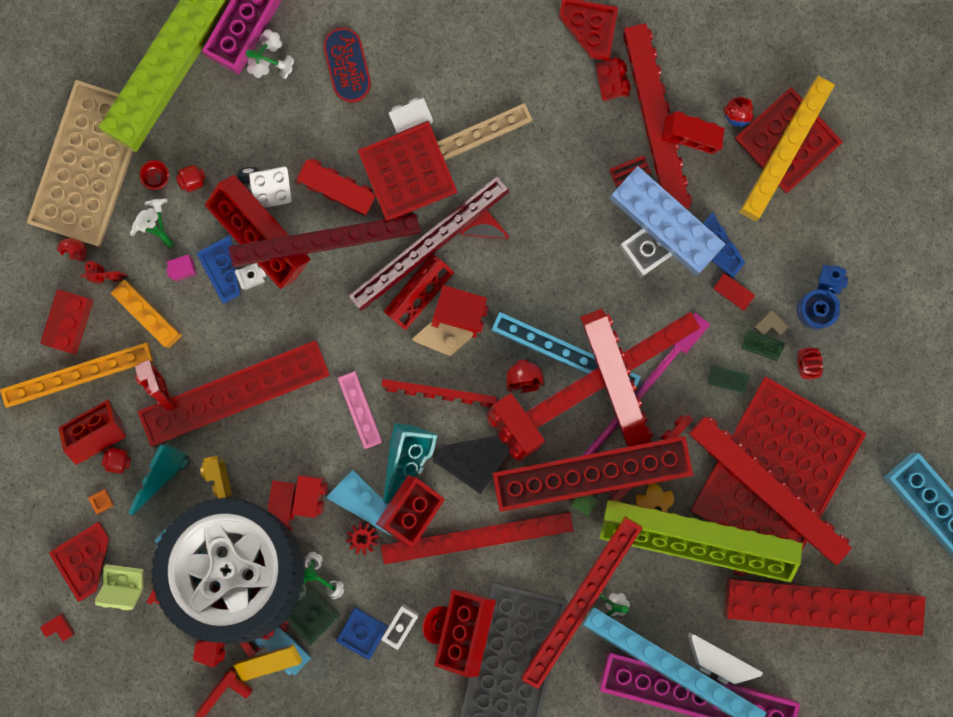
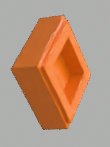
[88,489,115,515]

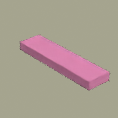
[338,371,383,449]

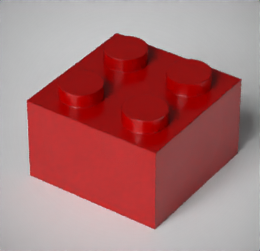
[292,475,328,518]

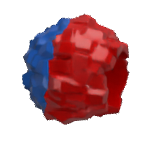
[724,96,754,127]

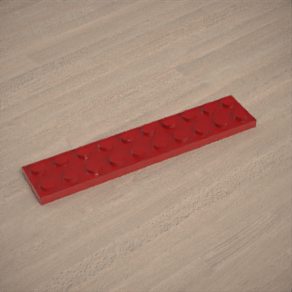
[137,340,330,447]

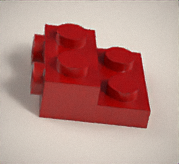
[135,360,174,411]

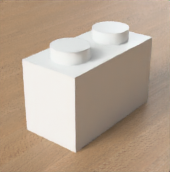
[388,98,433,134]
[381,604,419,650]

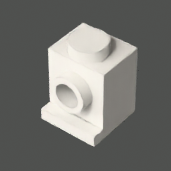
[235,263,267,290]

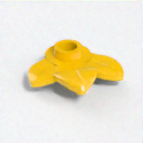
[635,483,674,513]

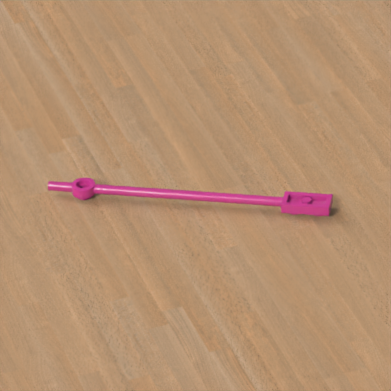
[583,313,710,456]

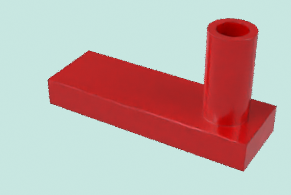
[194,667,253,717]

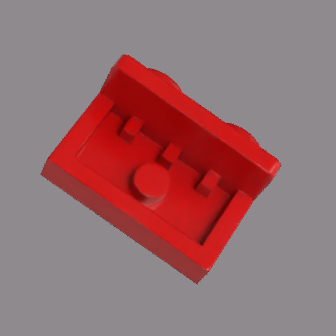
[596,57,631,101]

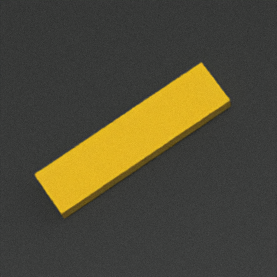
[233,644,303,682]

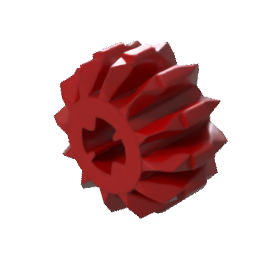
[797,347,824,380]
[346,522,379,555]

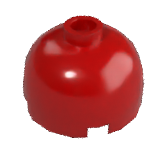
[506,360,545,393]

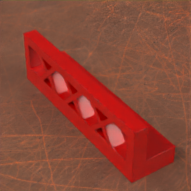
[383,254,455,331]

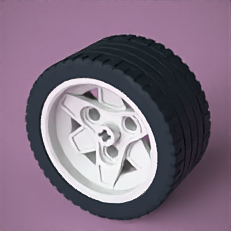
[151,498,305,644]

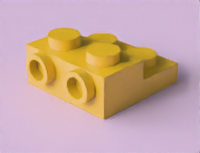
[200,456,232,499]

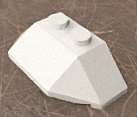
[688,633,763,685]

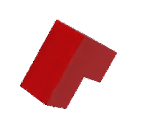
[40,613,75,642]

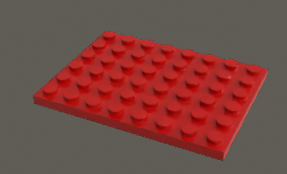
[690,377,867,550]

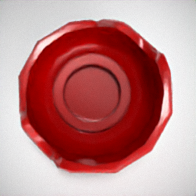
[140,160,169,191]
[56,238,87,261]

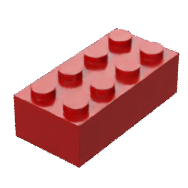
[434,589,496,677]

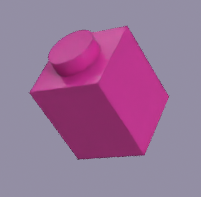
[166,254,198,281]

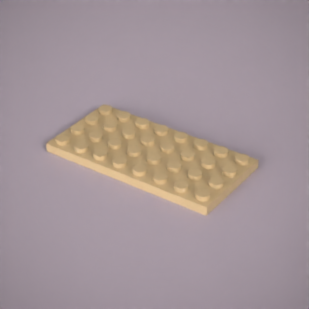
[26,80,133,247]

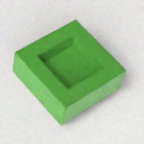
[571,495,597,516]

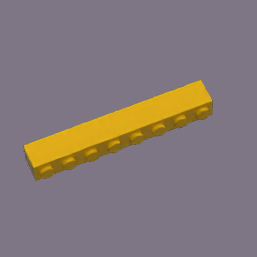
[739,75,835,222]

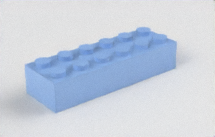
[609,166,725,276]

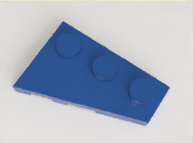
[703,212,745,278]
[196,235,241,304]

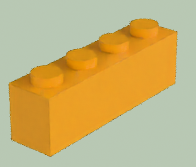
[111,280,182,348]

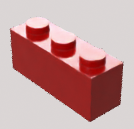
[663,111,725,154]

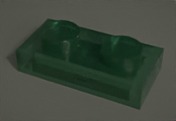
[741,330,785,361]
[707,365,750,394]

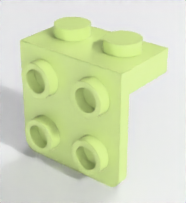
[95,564,144,610]

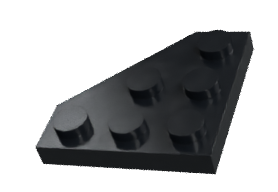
[433,436,509,494]

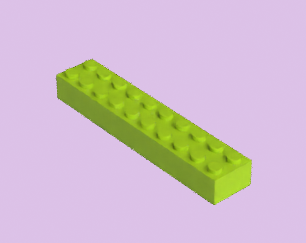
[99,0,231,152]
[599,500,803,582]

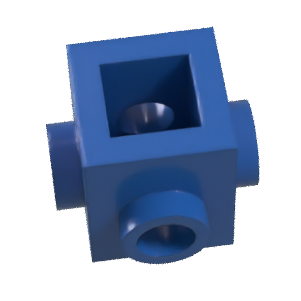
[817,265,849,294]

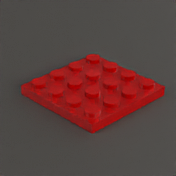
[734,87,843,194]
[358,121,458,221]

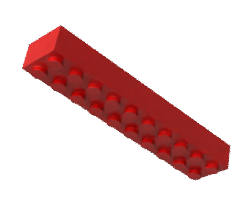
[493,436,693,512]
[724,578,926,636]

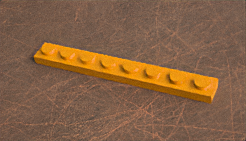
[0,342,154,408]

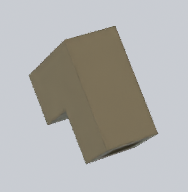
[753,310,789,336]

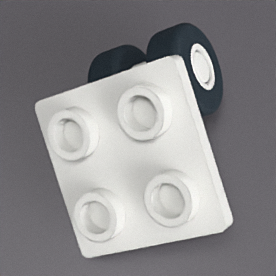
[237,166,291,208]

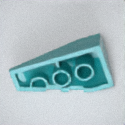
[383,423,438,504]
[128,444,189,515]

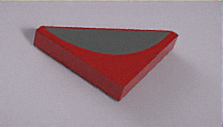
[460,211,510,239]

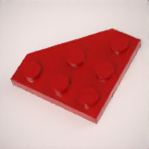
[559,0,618,61]
[49,522,110,602]

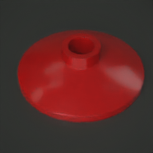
[422,606,448,645]

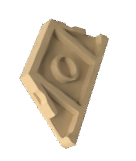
[412,291,478,356]

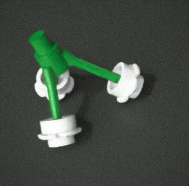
[299,552,344,600]

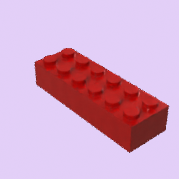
[204,175,311,290]

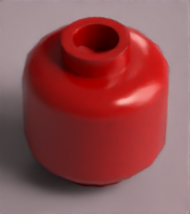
[176,165,206,193]
[101,447,131,474]

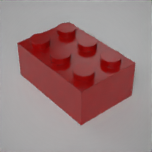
[486,393,545,462]
[376,476,445,548]

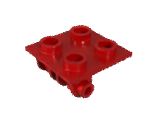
[80,261,128,284]

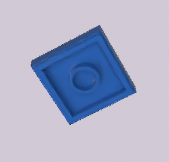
[336,607,388,660]

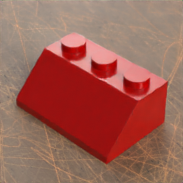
[40,289,94,355]
[58,399,126,465]

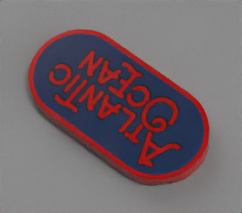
[324,28,371,103]

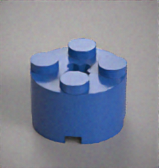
[796,290,840,329]

